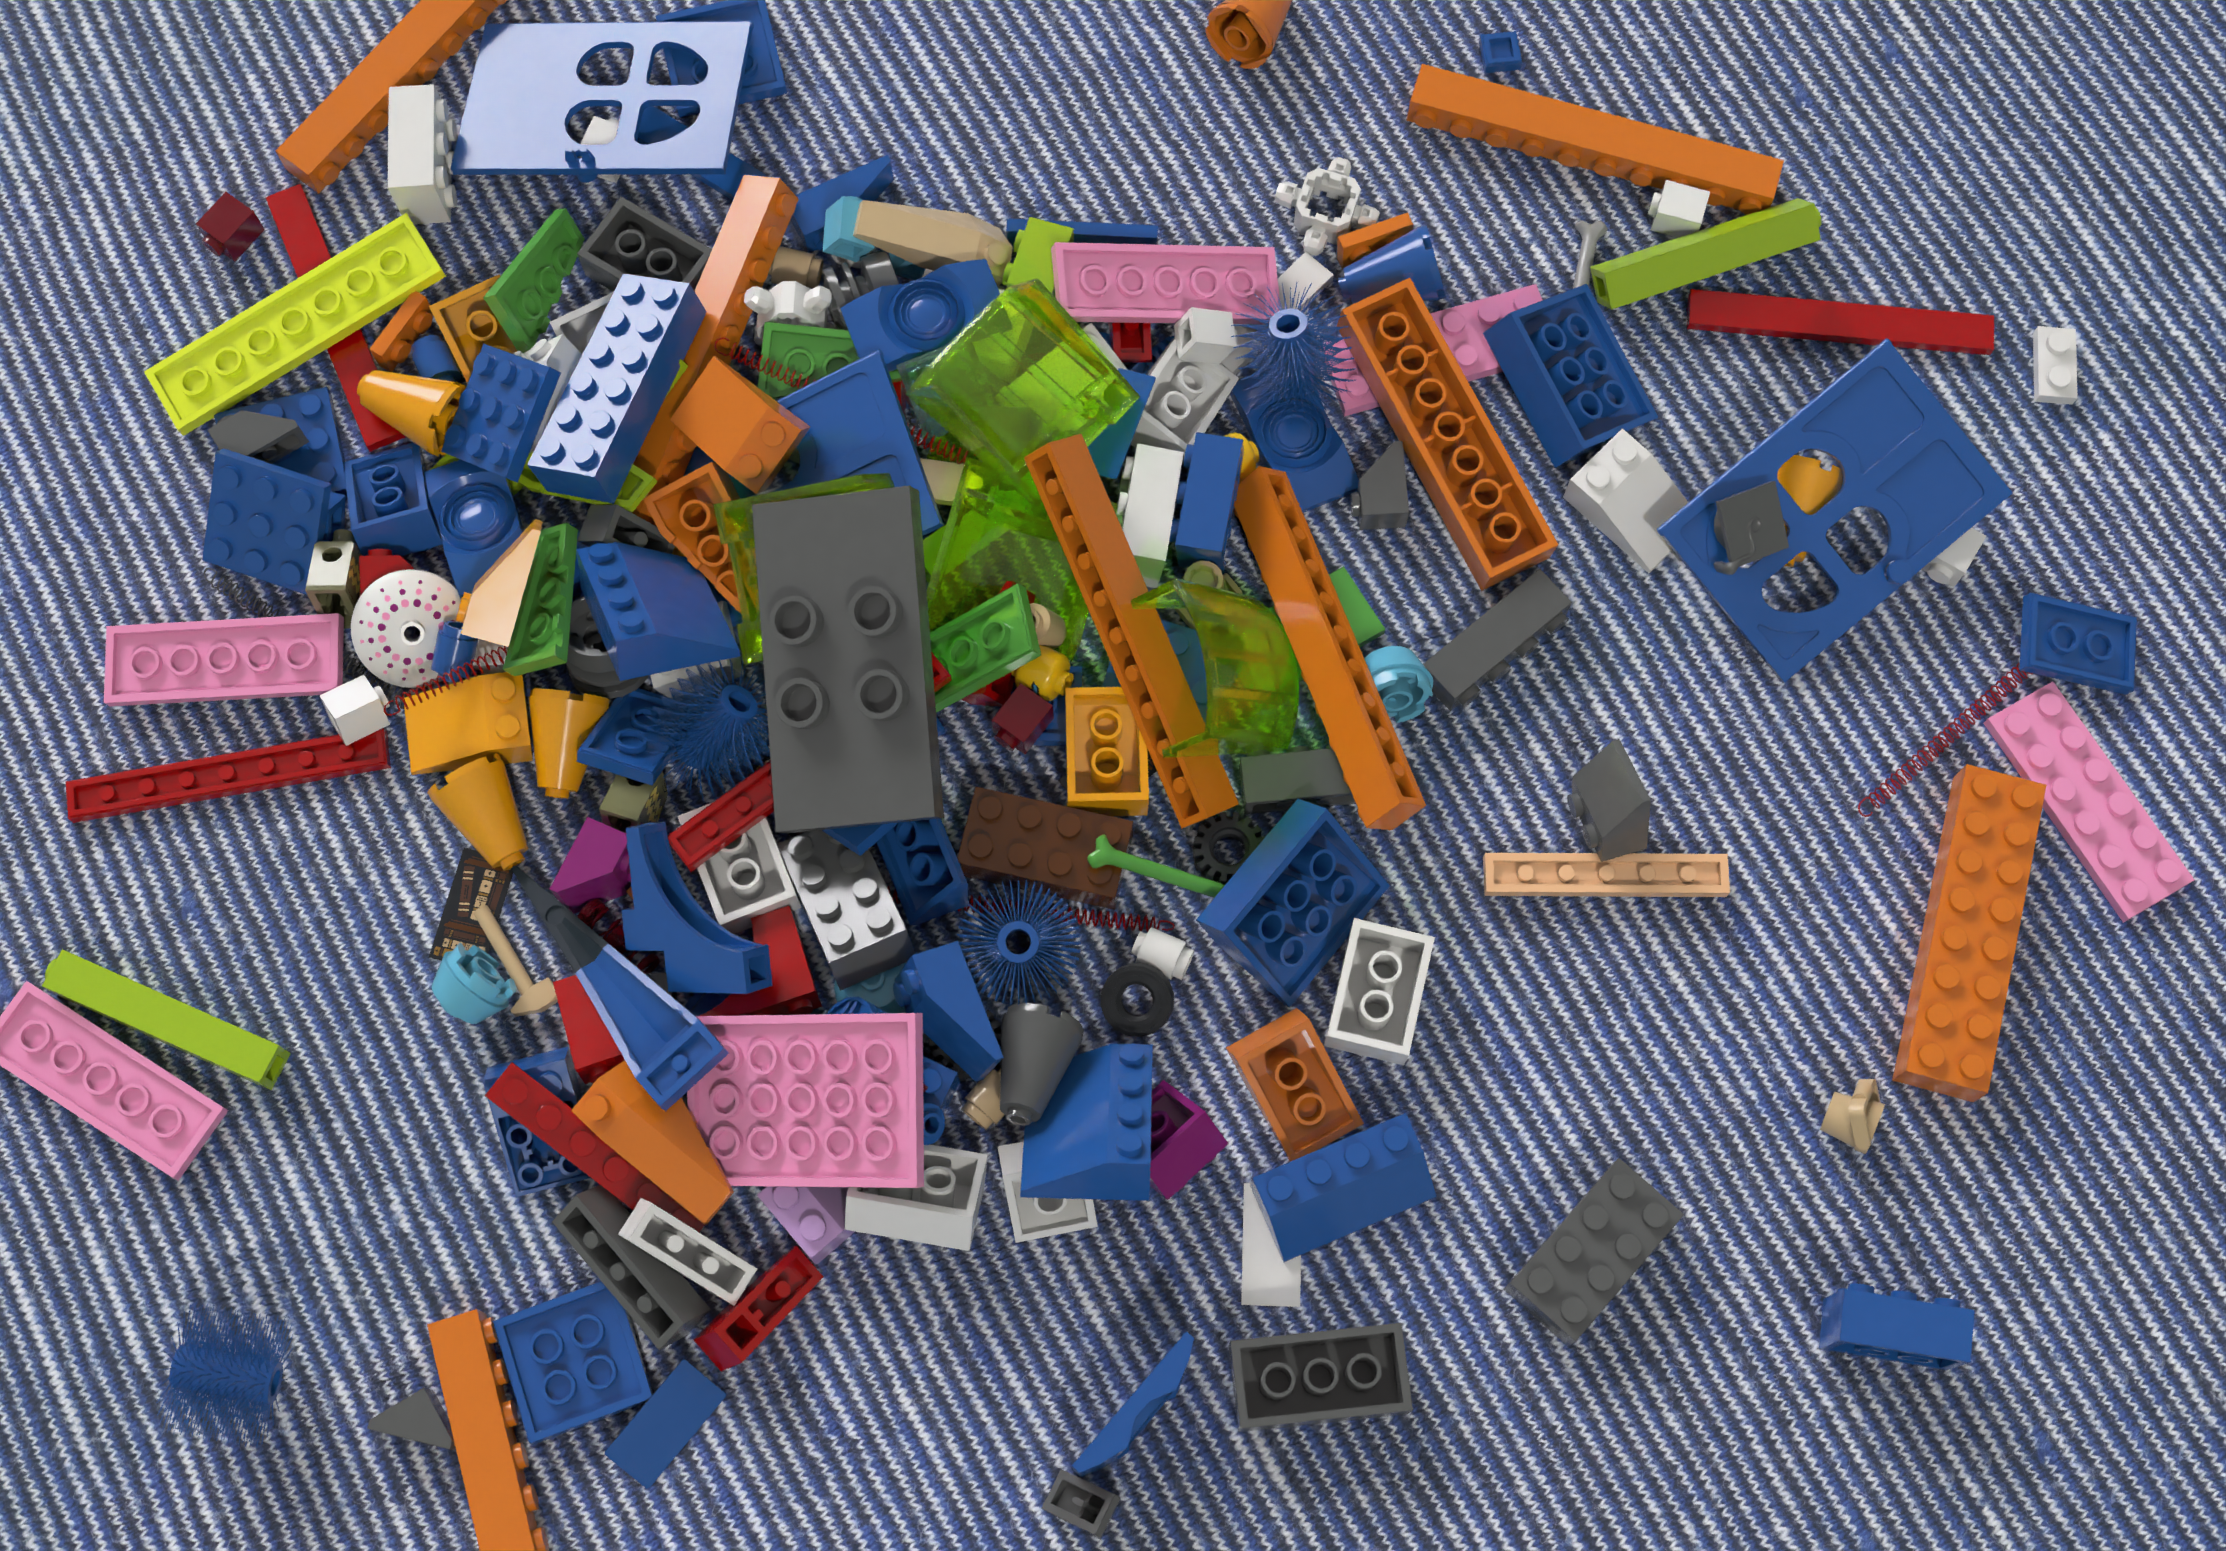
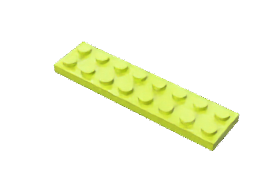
[144,213,446,436]

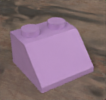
[757,1186,855,1265]

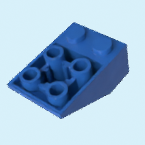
[482,1046,590,1197]

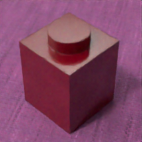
[196,192,265,262]
[992,683,1054,755]

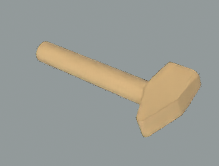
[473,905,558,1017]

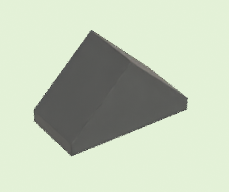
[367,1388,456,1451]
[1041,1469,1120,1540]

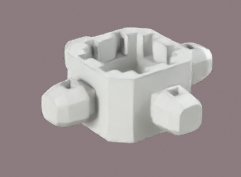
[1275,157,1380,256]
[744,281,836,346]

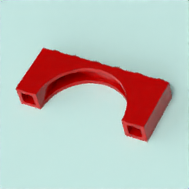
[553,905,822,1084]

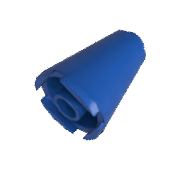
[1338,225,1446,304]

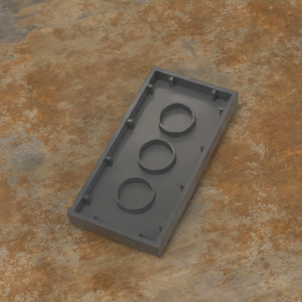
[752,486,944,833]

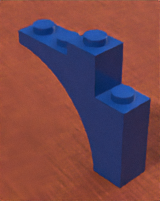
[622,822,773,994]

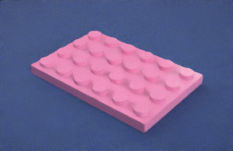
[687,1013,924,1188]

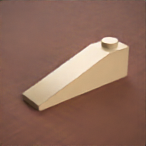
[853,200,1013,286]

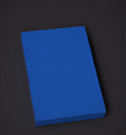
[2019,593,2137,695]
[576,688,698,786]

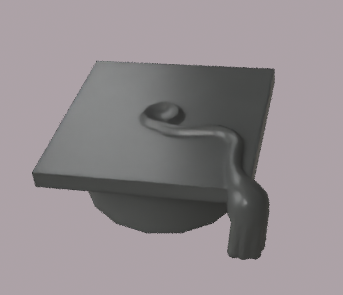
[1714,481,1789,575]

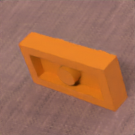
[1337,213,1413,270]
[369,291,433,372]

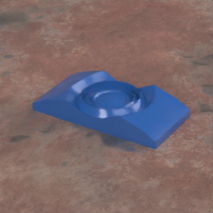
[840,259,1013,372]
[1230,369,1359,513]
[424,460,524,599]
[1072,1331,1194,1478]

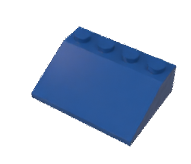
[1483,284,1658,468]
[576,542,740,681]
[1196,799,1390,1008]
[1020,1044,1153,1201]

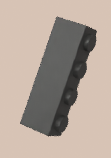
[1423,569,1572,711]
[1239,745,1356,815]
[552,1185,711,1350]

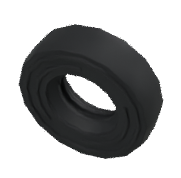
[1101,963,1174,1037]

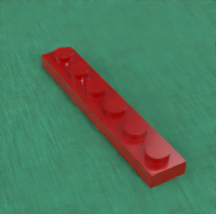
[484,1062,706,1232]

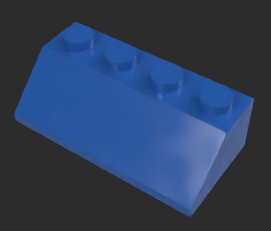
[1250,1113,1436,1263]

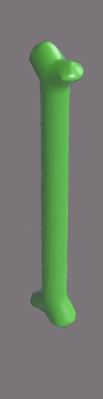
[1087,834,1225,898]

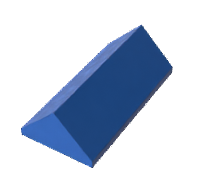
[877,819,969,925]

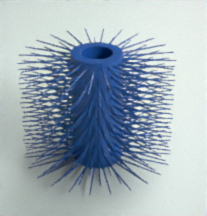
[1231,281,1356,424]
[642,659,770,800]
[957,880,1081,1005]
[157,1302,293,1448]

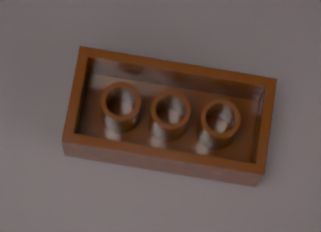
[957,787,1133,910]

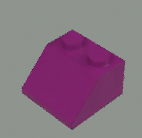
[550,817,631,914]
[1150,1080,1229,1200]

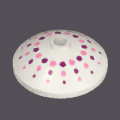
[351,569,461,688]

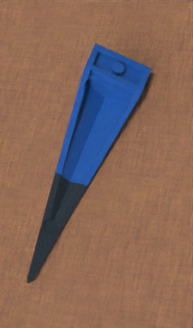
[512,866,729,1111]

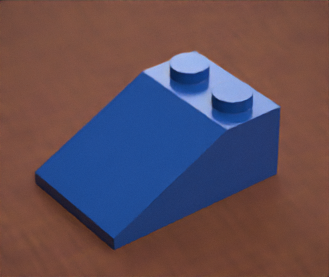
[344,442,443,556]
[893,941,1003,1082]

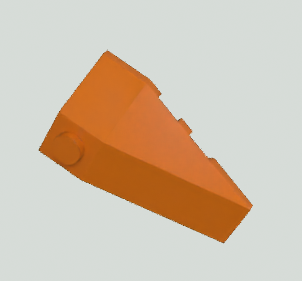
[643,462,760,622]
[571,1060,734,1224]

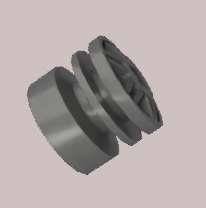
[822,250,899,330]
[566,597,648,699]

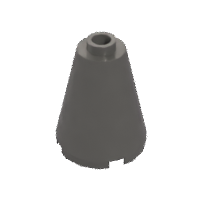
[1000,1003,1084,1126]

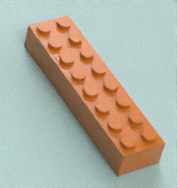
[1336,278,1559,591]
[1892,764,2047,1102]

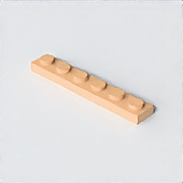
[1483,853,1730,897]

